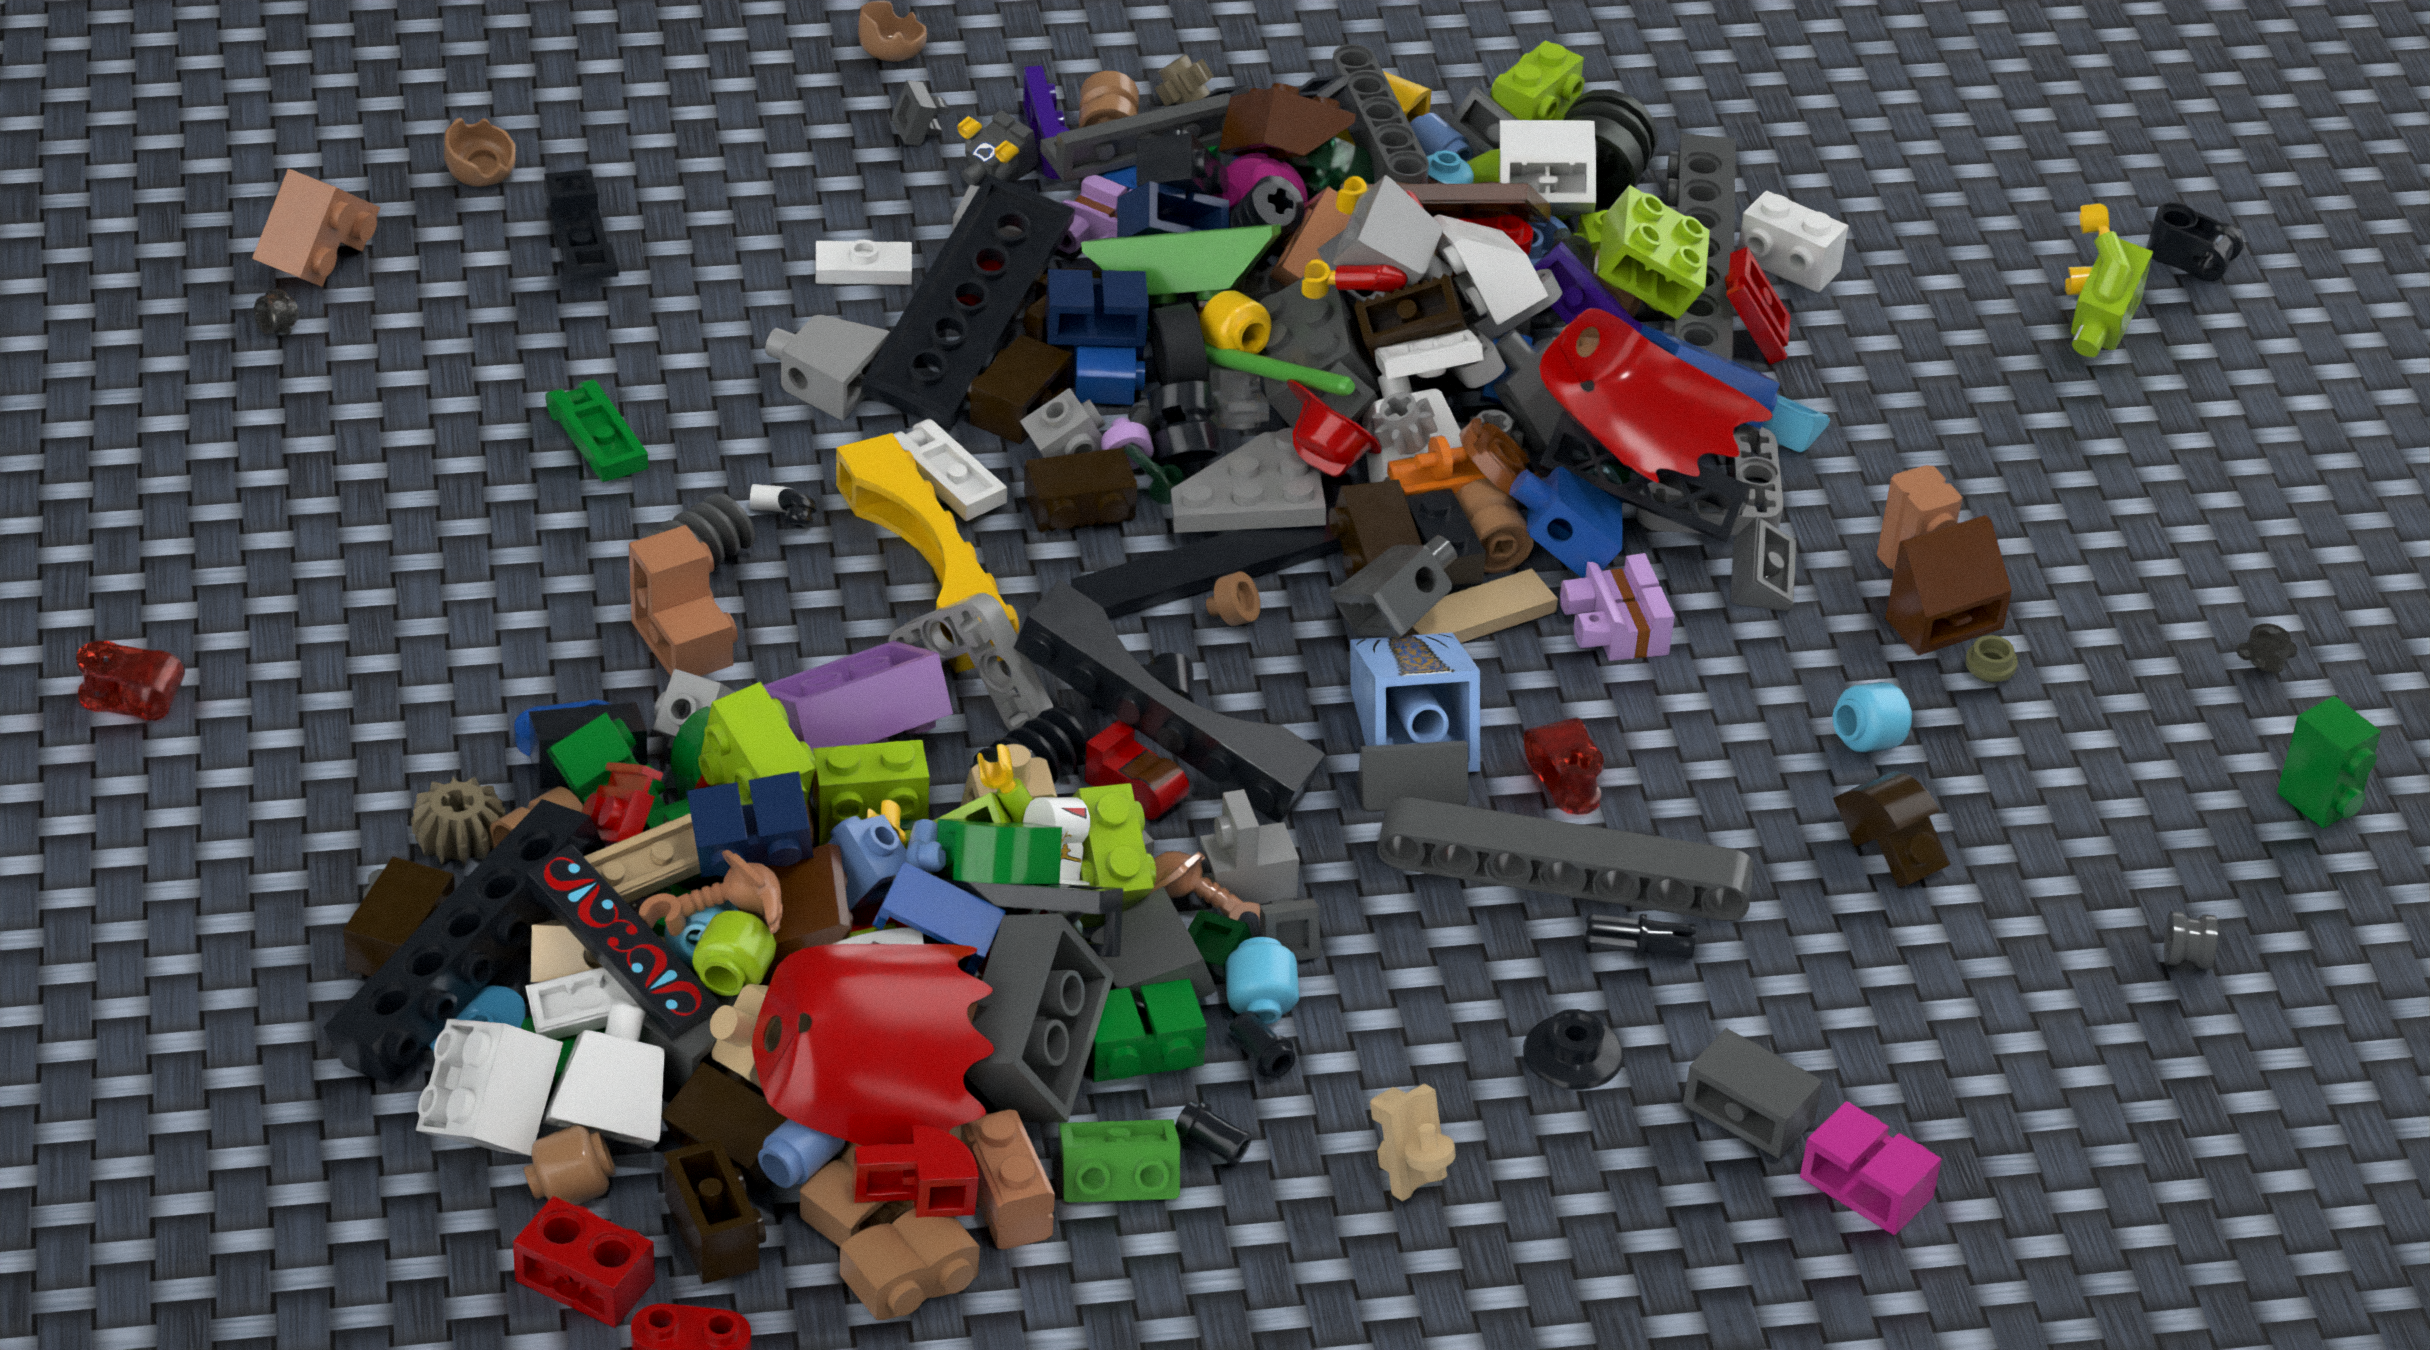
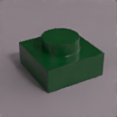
[1187,909,1252,979]

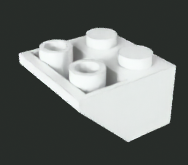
[1499,120,1596,215]
[1433,214,1548,325]
[416,1019,563,1156]

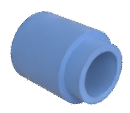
[1410,113,1473,163]
[758,1119,845,1188]

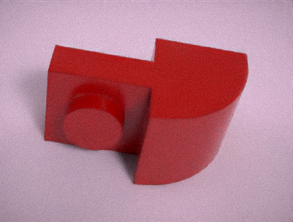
[852,1125,979,1218]

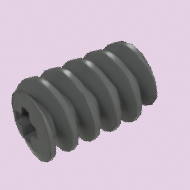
[641,493,756,567]

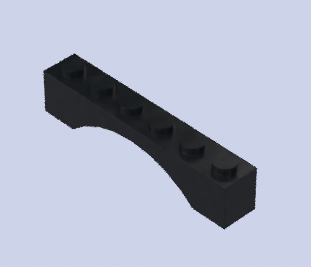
[1014,579,1325,823]

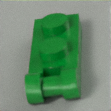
[545,379,649,483]

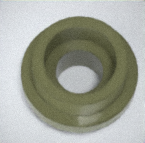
[1965,635,2018,682]

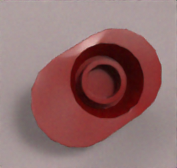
[1287,379,1382,477]

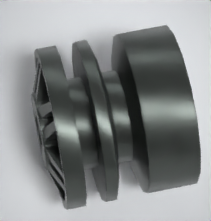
[1563,89,1659,212]

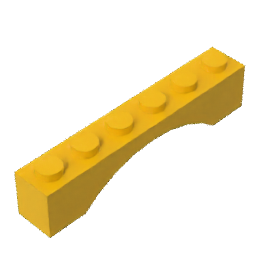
[836,433,1019,673]

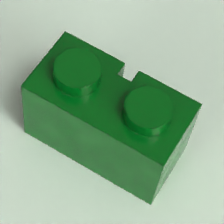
[2277,696,2381,829]
[546,712,666,811]
[1087,978,1207,1082]

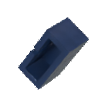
[1117,181,1229,237]
[1045,269,1149,346]
[687,771,814,877]

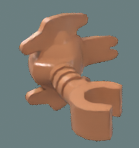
[639,849,783,937]
[1147,851,1260,921]

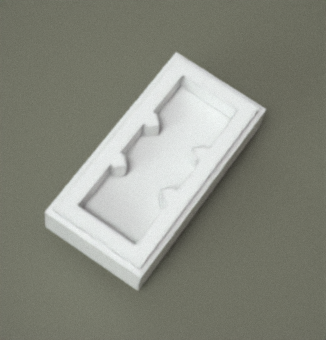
[816,240,912,285]
[1374,329,1484,380]
[525,967,648,1040]

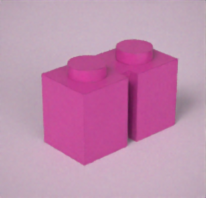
[1800,1101,1942,1236]

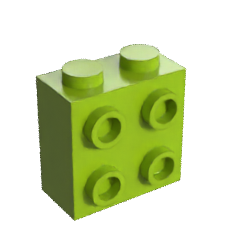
[1490,40,1585,120]
[1597,185,1710,320]
[698,681,816,805]
[813,740,929,847]
[1072,783,1156,928]

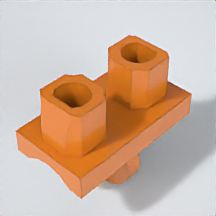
[1387,435,1487,496]

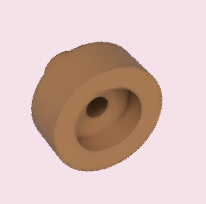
[1206,571,1260,627]

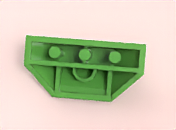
[1081,224,1281,304]

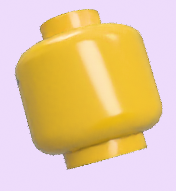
[1199,290,1272,355]

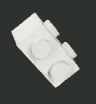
[1738,191,1849,293]

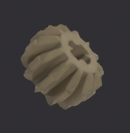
[411,776,505,866]

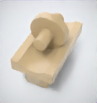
[1370,1083,1456,1201]

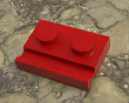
[1725,246,1791,365]
[582,762,663,846]

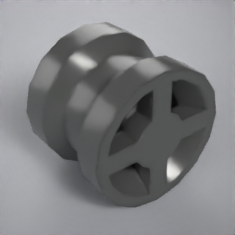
[2164,911,2218,969]

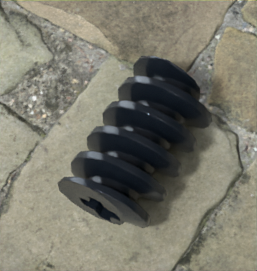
[1229,175,1305,268]
[973,706,1090,784]

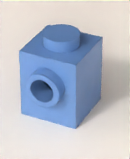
[827,814,906,910]

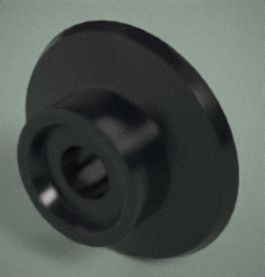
[1523,1009,1624,1090]

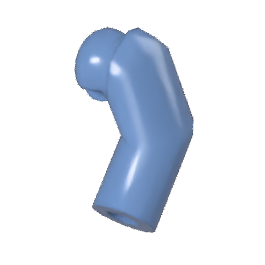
[906,819,946,874]

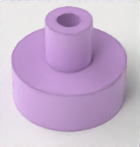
[1100,417,1154,469]

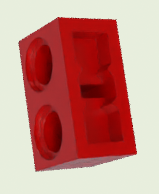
[513,1195,655,1328]

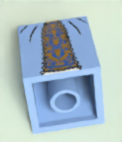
[1350,633,1480,772]

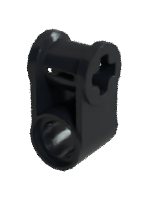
[2146,202,2243,281]

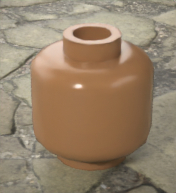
[524,1124,616,1206]

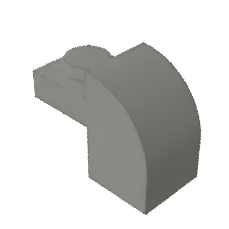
[1200,789,1299,904]

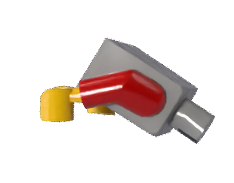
[1301,175,1453,299]

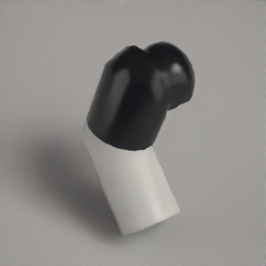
[750,484,816,529]

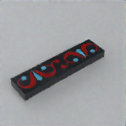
[525,844,719,1041]

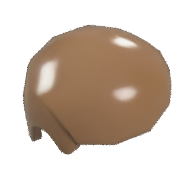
[858,1,927,62]
[444,118,516,187]

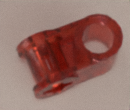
[76,641,185,721]
[1524,717,1604,815]

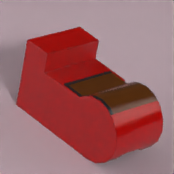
[1085,719,1190,820]

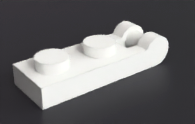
[894,419,1007,521]

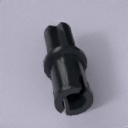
[1584,914,1696,959]

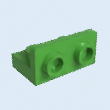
[1058,1119,1180,1202]

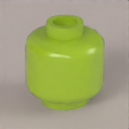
[692,910,776,996]

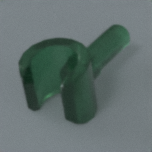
[1123,442,1183,505]

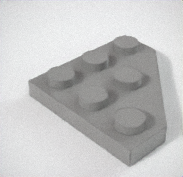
[1171,428,1326,533]

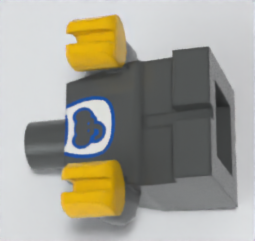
[957,110,1040,186]

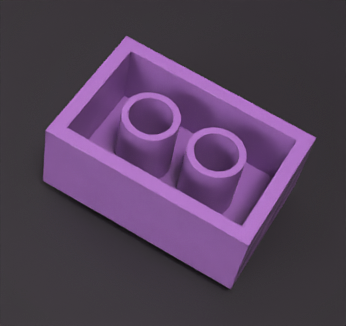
[763,641,953,752]

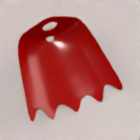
[1539,308,1773,483]
[752,944,994,1146]

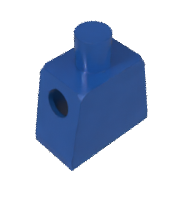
[1509,467,1622,578]

